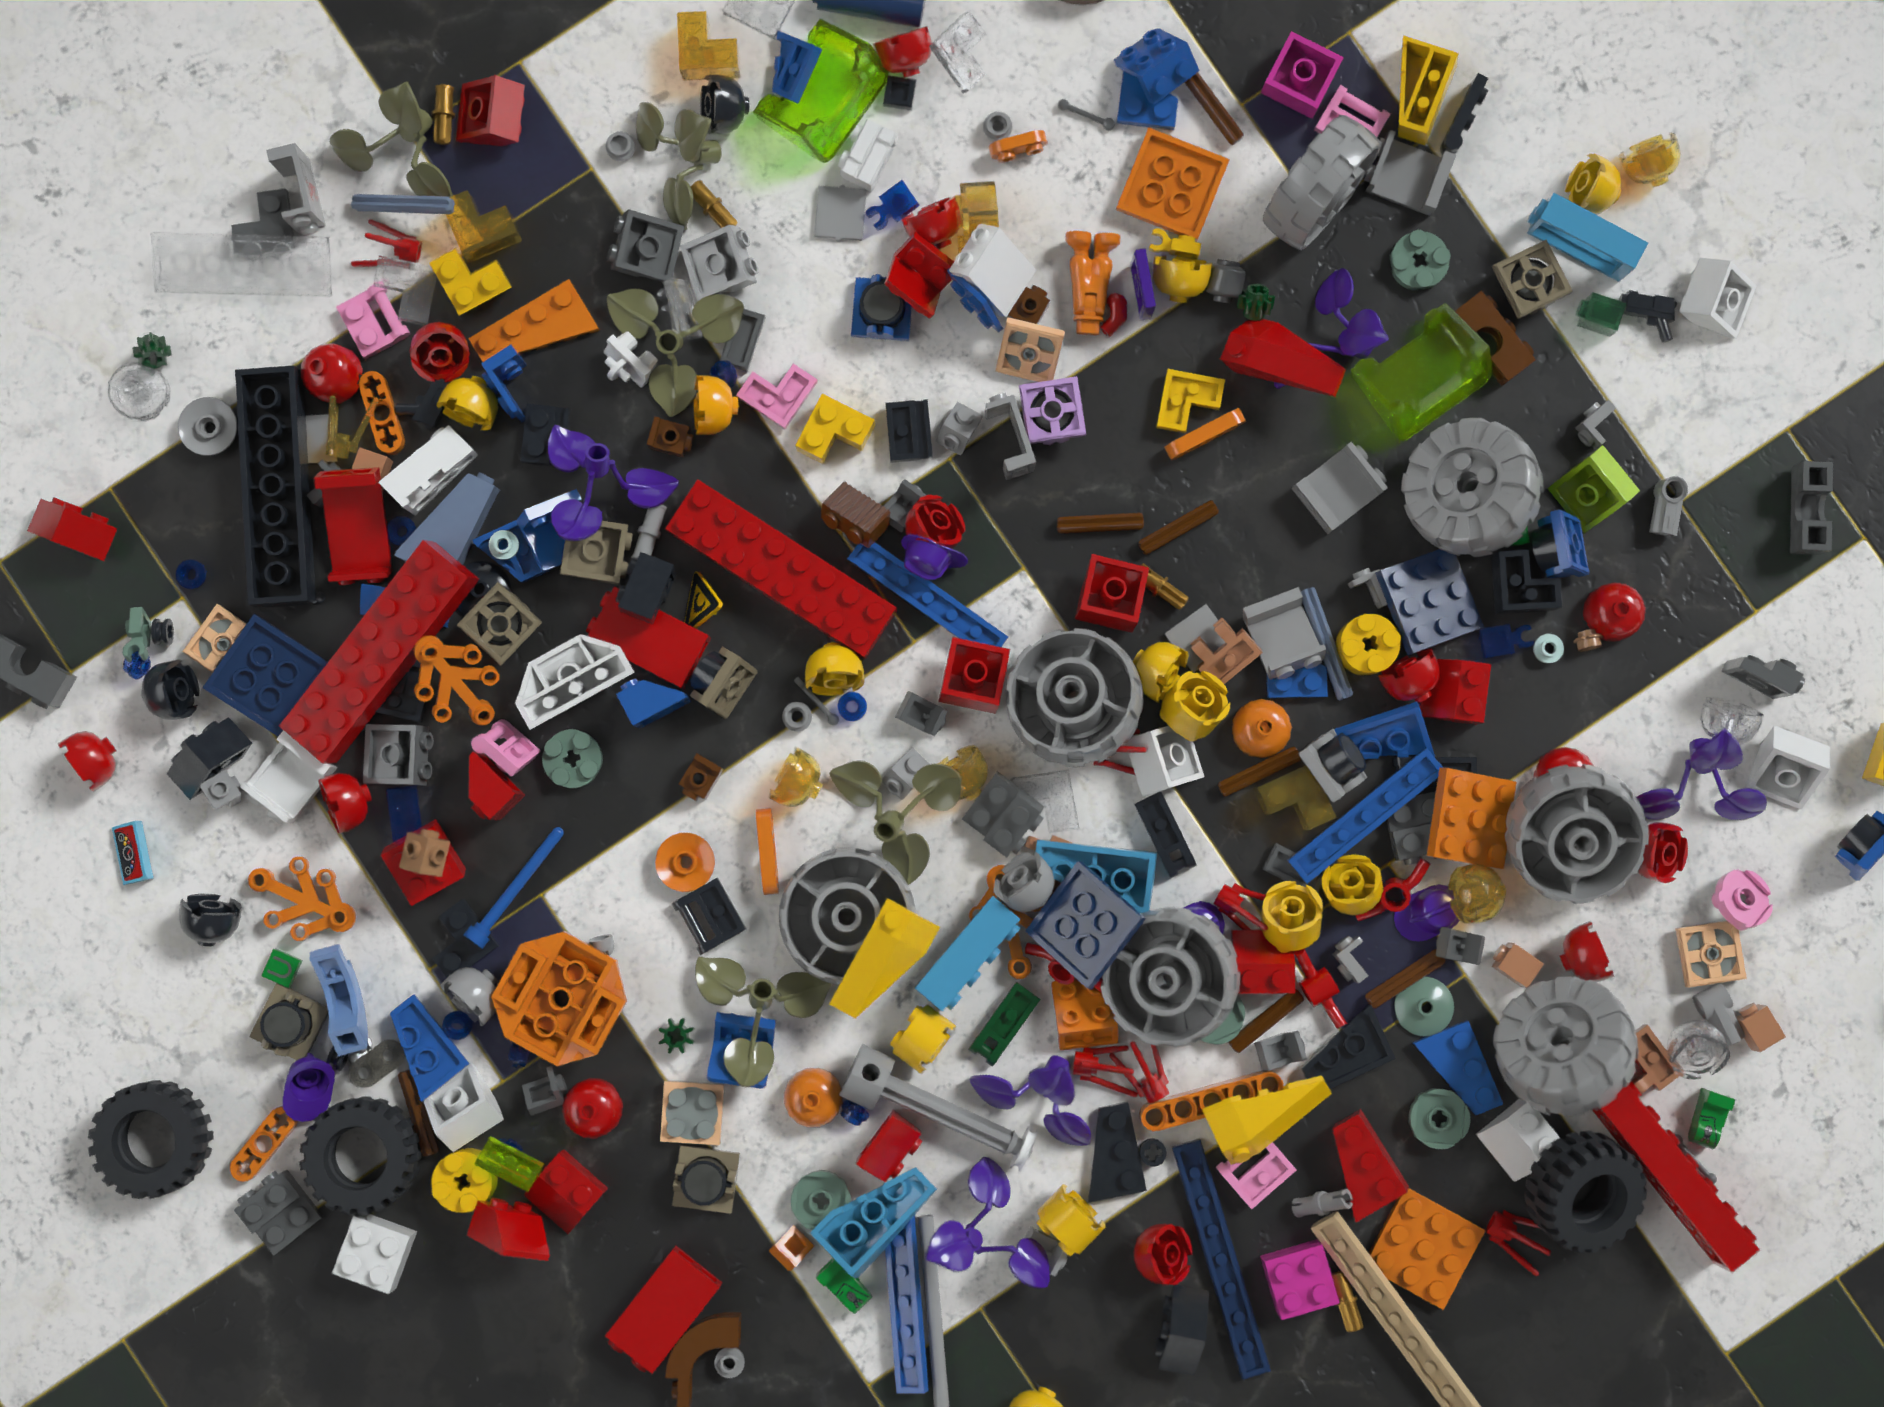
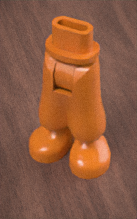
[1065,231,1121,335]

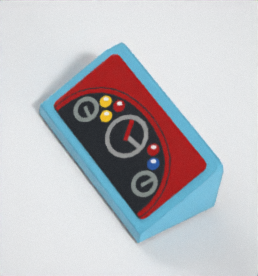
[112,821,154,885]

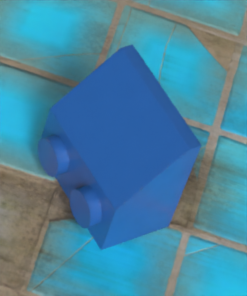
[616,679,692,729]

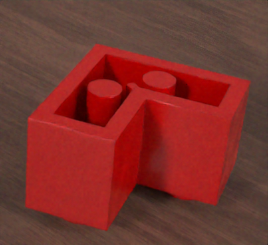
[27,497,118,561]

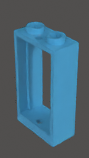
[1527,193,1648,282]

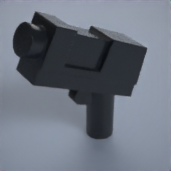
[1619,290,1678,343]
[395,378,455,430]

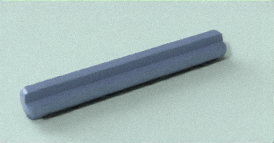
[351,194,455,214]
[1301,587,1353,700]

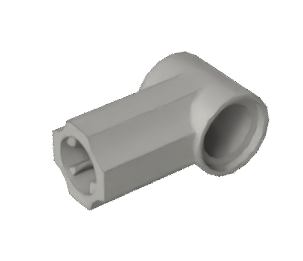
[1649,476,1688,536]
[1692,983,1746,1048]

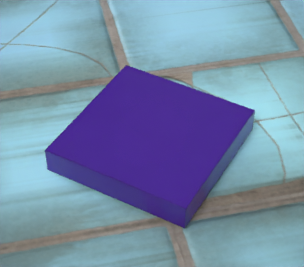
[1130,248,1156,321]

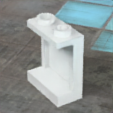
[949,224,1036,317]
[240,730,337,824]

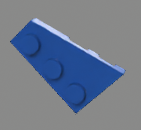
[1334,702,1435,759]
[390,994,470,1102]
[1412,1020,1503,1115]

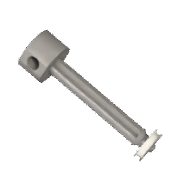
[839,1044,1037,1172]

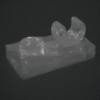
[657,279,702,340]

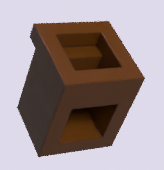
[1008,285,1050,325]
[647,416,694,458]
[679,753,724,801]

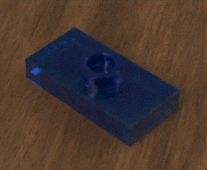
[386,785,422,842]

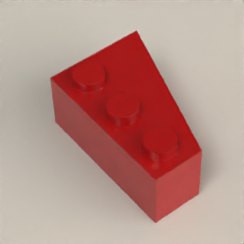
[1333,1109,1409,1222]

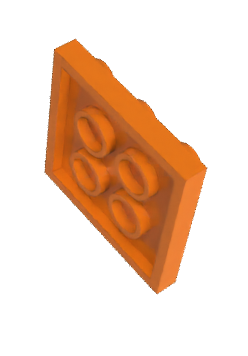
[1116,127,1230,242]
[1427,767,1517,869]
[1369,1188,1486,1310]

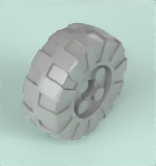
[1263,115,1382,250]
[1401,418,1543,557]
[1006,628,1143,767]
[1505,764,1649,904]
[779,848,916,985]
[1100,907,1240,1047]
[1493,976,1639,1117]

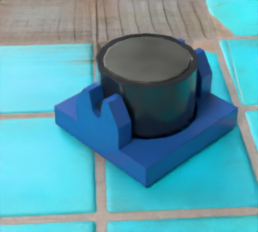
[851,274,912,341]
[1532,510,1589,578]
[1835,811,1884,881]

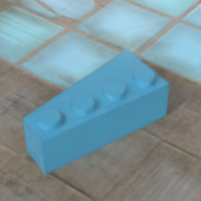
[914,896,1020,1012]

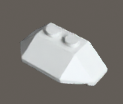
[515,634,634,730]

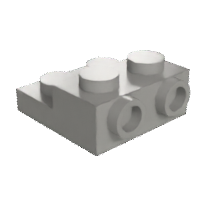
[680,225,759,301]

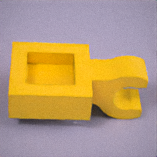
[1149,228,1202,259]

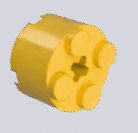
[1336,614,1401,675]
[1160,671,1230,742]
[1261,881,1323,953]
[890,1004,956,1074]
[432,1148,498,1213]
[1036,1184,1106,1256]

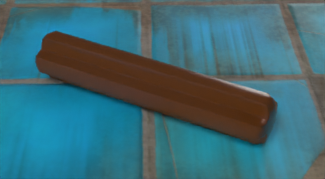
[1184,72,1244,145]
[1138,500,1219,555]
[1057,513,1144,533]
[1218,747,1301,796]
[1365,949,1445,1009]
[1228,988,1304,1053]
[398,1069,439,1156]

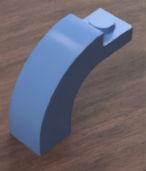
[309,944,368,1056]

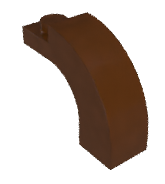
[665,1312,741,1407]

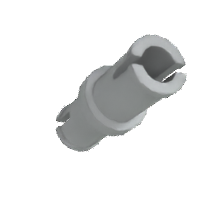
[631,504,667,559]
[1292,1189,1353,1218]

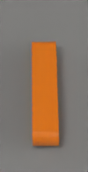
[1139,1071,1284,1131]

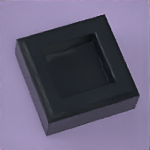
[883,75,916,111]

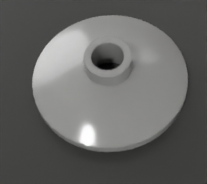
[178,397,238,456]

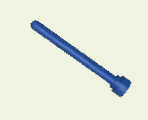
[463,827,564,949]

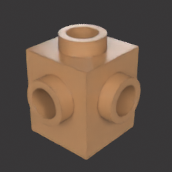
[399,829,450,877]

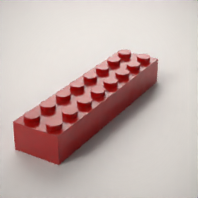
[665,479,897,659]
[279,540,479,764]
[1592,1081,1760,1273]

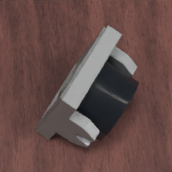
[1299,729,1367,802]

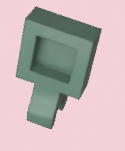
[122,607,151,662]

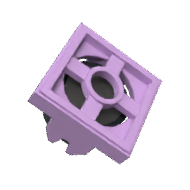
[1019,376,1086,445]

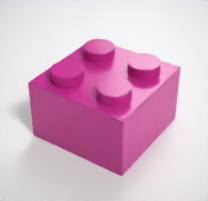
[1261,31,1344,119]
[1260,1239,1340,1320]

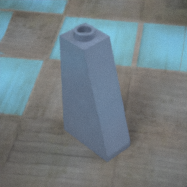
[395,472,500,565]

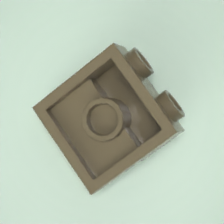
[560,521,632,585]

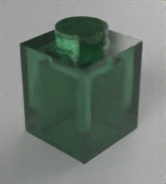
[1576,292,1626,337]

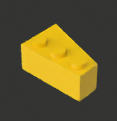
[1398,35,1459,146]

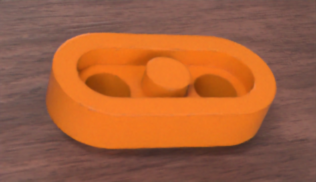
[989,130,1048,163]

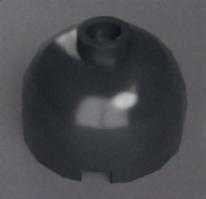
[700,74,750,134]
[141,660,200,720]
[179,893,242,947]

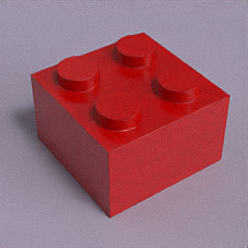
[381,819,466,906]

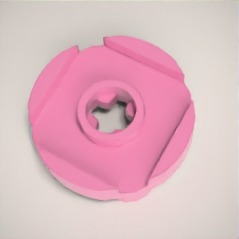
[1712,869,1773,931]

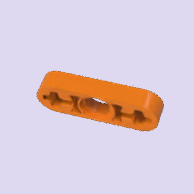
[359,371,405,455]
[1164,408,1246,460]
[756,808,779,895]
[230,1106,298,1182]

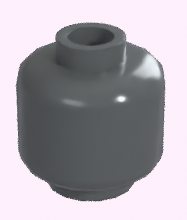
[1205,259,1246,303]

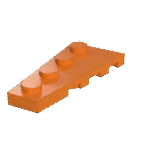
[468,279,600,362]

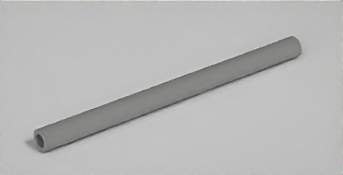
[918,1215,949,1407]

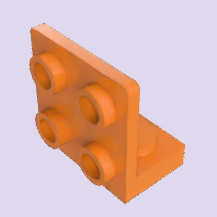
[1051,977,1118,1051]

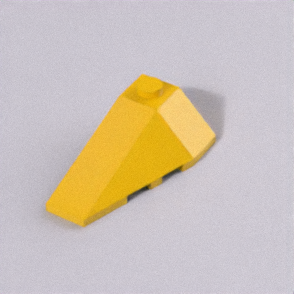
[829,898,940,1019]
[1203,1075,1332,1165]

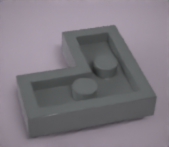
[231,189,295,256]

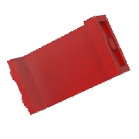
[314,467,393,585]
[586,586,711,690]
[605,1245,722,1374]

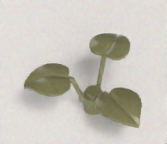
[329,81,456,201]
[636,102,721,230]
[607,289,744,417]
[829,760,962,885]
[695,957,832,1087]

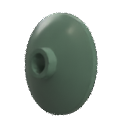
[1394,977,1454,1036]

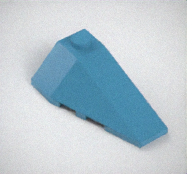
[1036,840,1157,913]
[810,1167,937,1278]

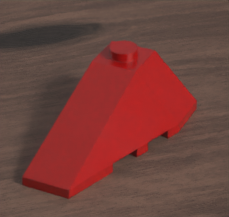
[1220,319,1346,397]

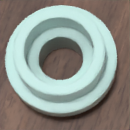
[489,530,519,560]
[1533,634,1564,663]

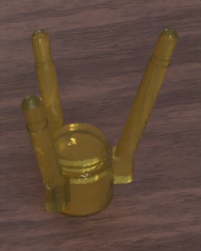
[325,395,379,459]

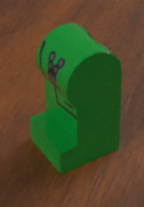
[1688,1088,1736,1149]
[816,1257,873,1314]

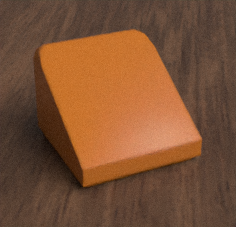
[769,1225,815,1271]

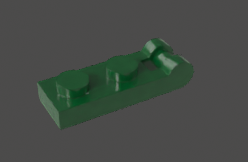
[968,982,1041,1067]

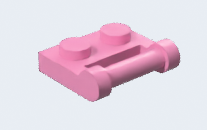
[1314,85,1391,137]
[336,282,410,360]
[471,719,541,777]
[1215,1142,1296,1209]

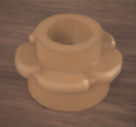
[1573,629,1603,651]

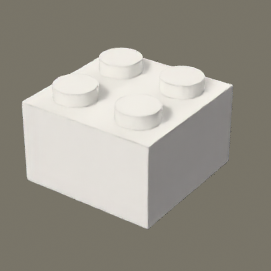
[332,1214,417,1294]

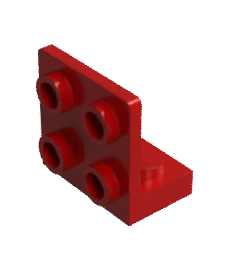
[884,231,954,319]

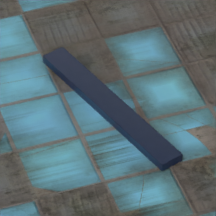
[1172,1138,1271,1380]

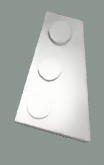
[379,425,478,516]

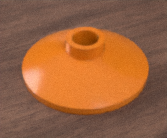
[655,833,715,892]

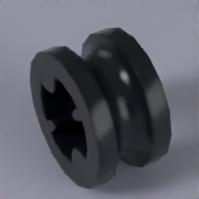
[151,619,174,645]
[326,1046,348,1071]
[1139,1138,1167,1167]

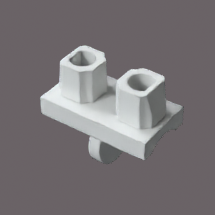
[604,332,657,388]

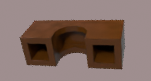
[1448,291,1536,386]

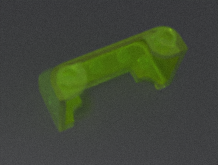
[753,19,889,163]
[1351,302,1493,441]

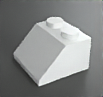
[1679,258,1757,339]
[1126,726,1204,796]
[1746,726,1830,810]
[424,1061,504,1152]
[1476,1099,1560,1182]

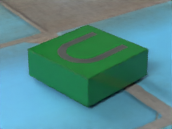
[261,948,303,988]

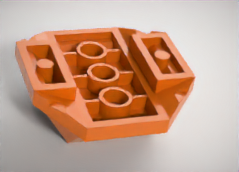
[491,931,627,1066]

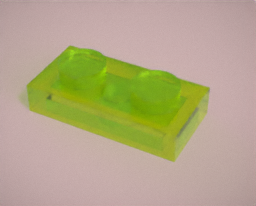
[475,1136,544,1192]

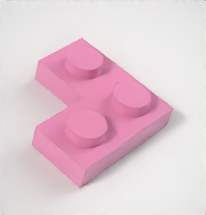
[736,363,818,430]

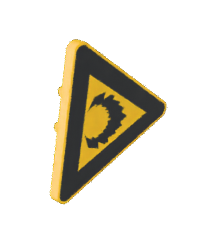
[684,571,723,629]

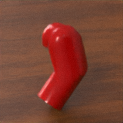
[1100,293,1128,338]

